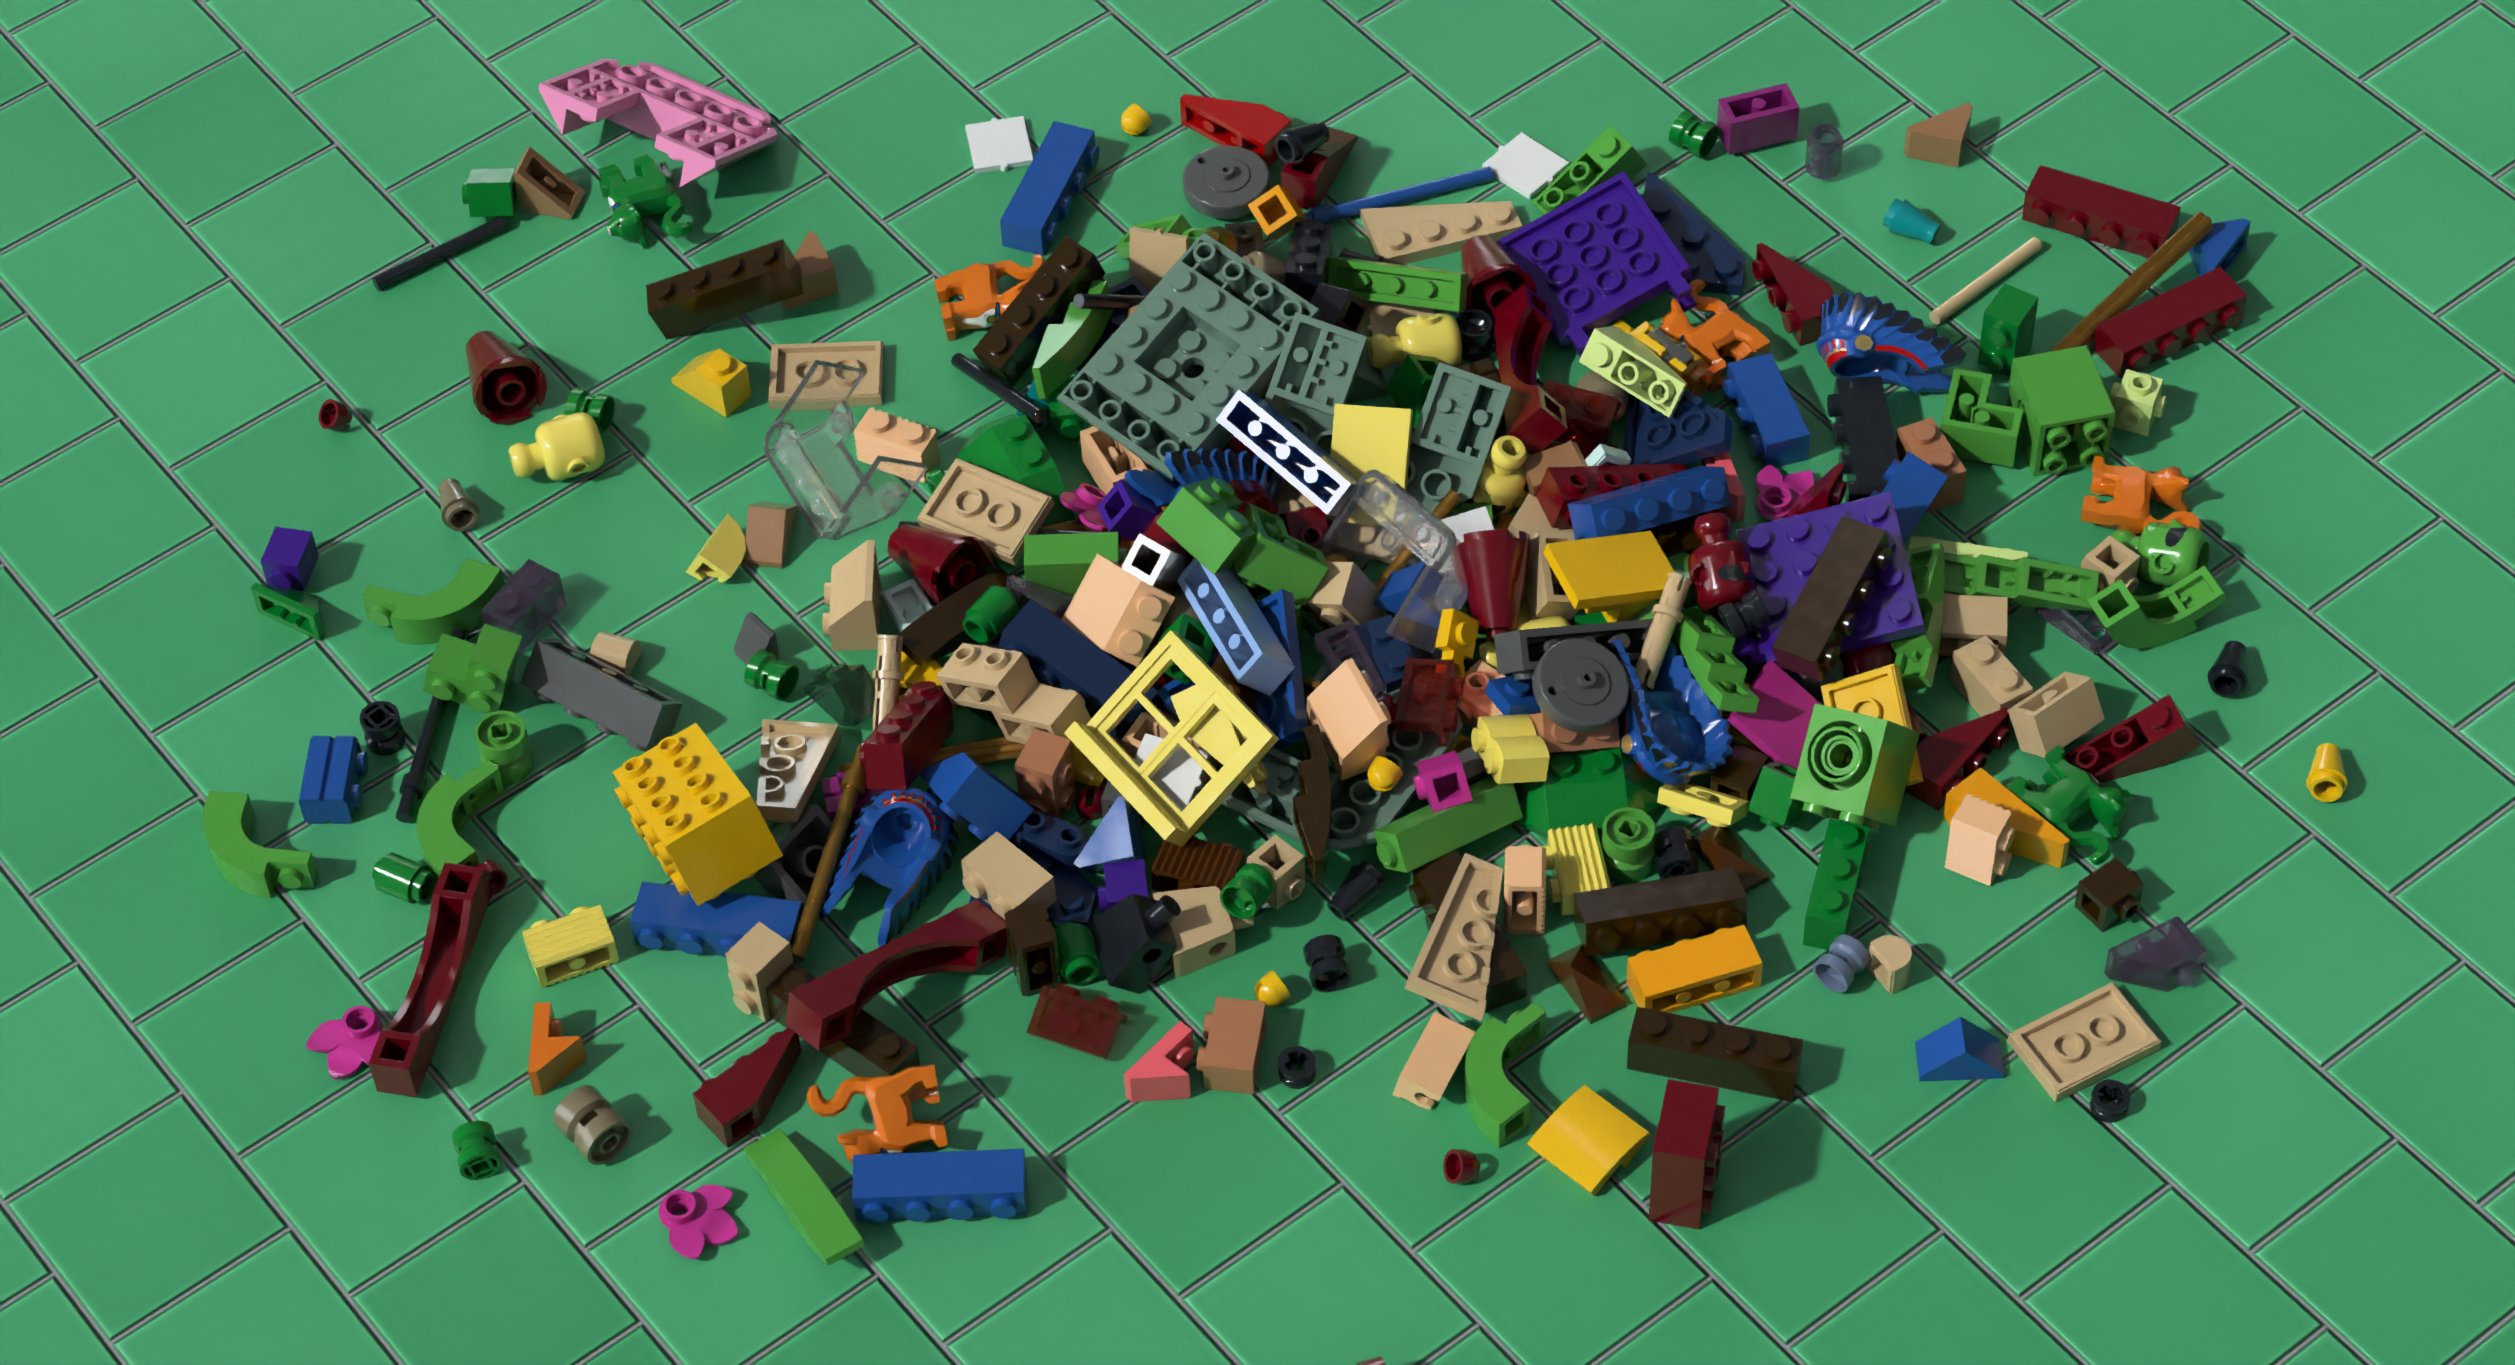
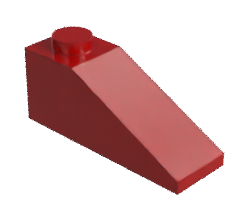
[1180,94,1292,167]

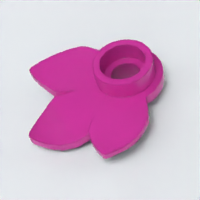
[1755,465,1814,521]
[1060,483,1109,532]
[306,1005,382,1079]
[659,1184,739,1260]

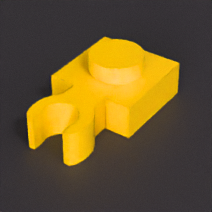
[1435,609,1480,683]

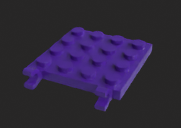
[1496,171,1697,367]
[1730,492,1926,668]

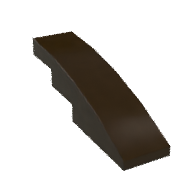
[897,569,1026,667]
[1293,724,1332,885]

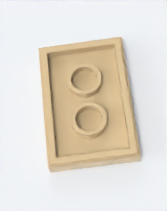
[768,341,884,409]
[917,458,1055,566]
[2007,982,2162,1103]

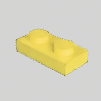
[1657,782,1749,827]

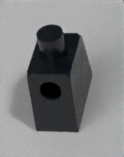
[1088,894,1181,994]

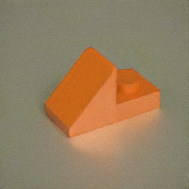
[528,1002,587,1096]

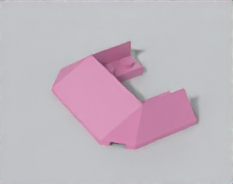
[538,58,778,187]

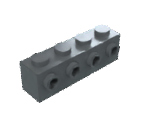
[1494,619,1653,681]
[521,639,683,752]

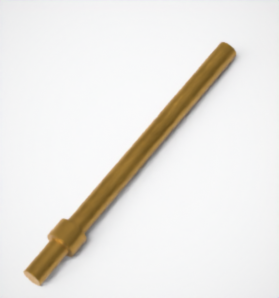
[791,744,867,962]

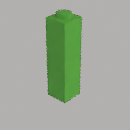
[1374,776,1523,873]

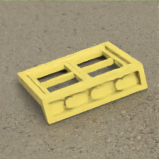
[1064,630,1279,847]

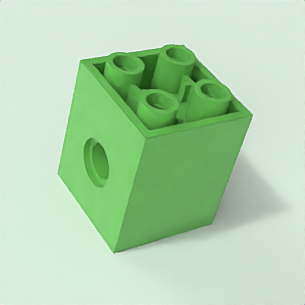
[2007,345,2115,476]
[1790,703,1920,831]

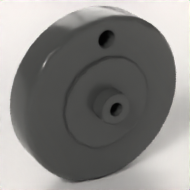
[1183,146,1271,219]
[1532,638,1630,733]

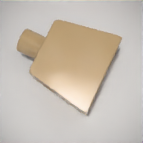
[1152,886,1254,978]

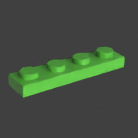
[1328,257,1468,312]

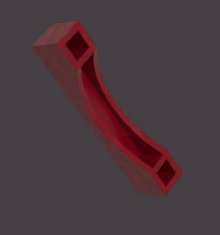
[1492,283,1568,455]
[368,862,491,1098]
[785,899,1007,1051]

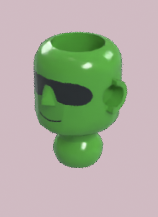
[2112,519,2210,587]

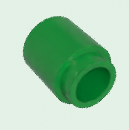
[962,586,1019,643]
[372,852,436,904]
[1055,922,1100,986]

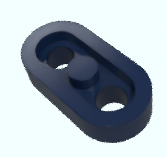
[1012,809,1089,866]

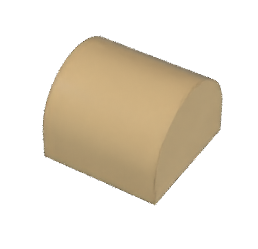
[590,631,642,675]
[1867,935,1912,995]

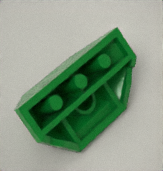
[957,414,1075,526]
[1512,747,1663,837]

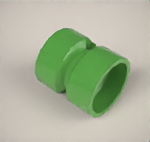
[474,710,534,785]
[1601,807,1655,884]

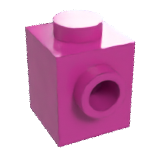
[1413,751,1472,812]

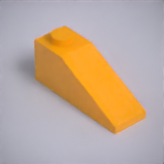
[1943,767,2070,868]

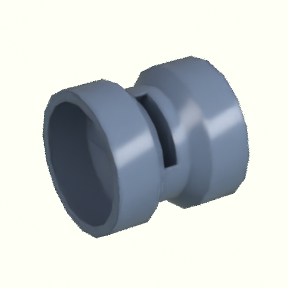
[1813,934,1871,993]

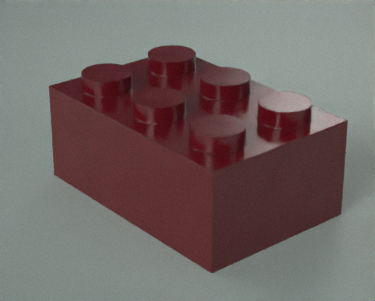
[1649,1079,1726,1230]

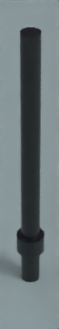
[396,629,468,823]

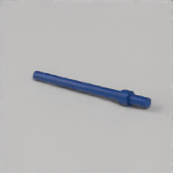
[1289,166,1493,232]

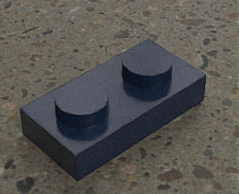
[1354,614,1423,693]

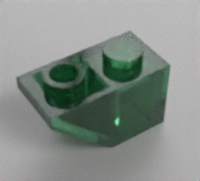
[803,662,875,727]

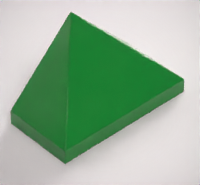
[251,583,325,641]

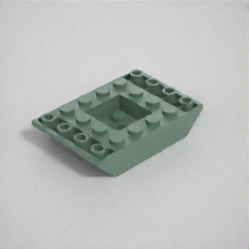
[1057,232,1320,481]

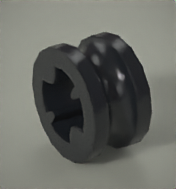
[1278,1046,1316,1089]
[2090,1079,2130,1123]

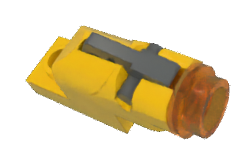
[1612,319,1713,396]

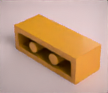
[1626,925,1763,1013]

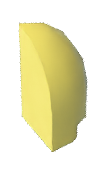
[686,514,746,583]

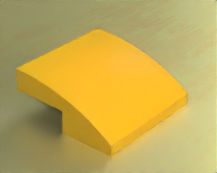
[1527,1085,1651,1197]

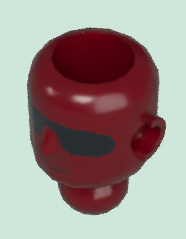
[1688,513,1756,613]

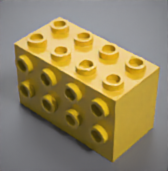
[612,723,783,906]

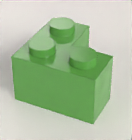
[1940,368,2024,468]
[1156,477,1256,575]
[1233,503,1329,607]
[423,623,522,713]

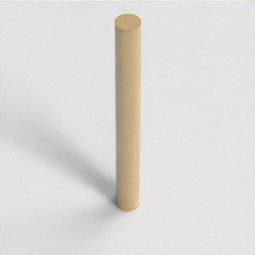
[1929,237,2042,325]

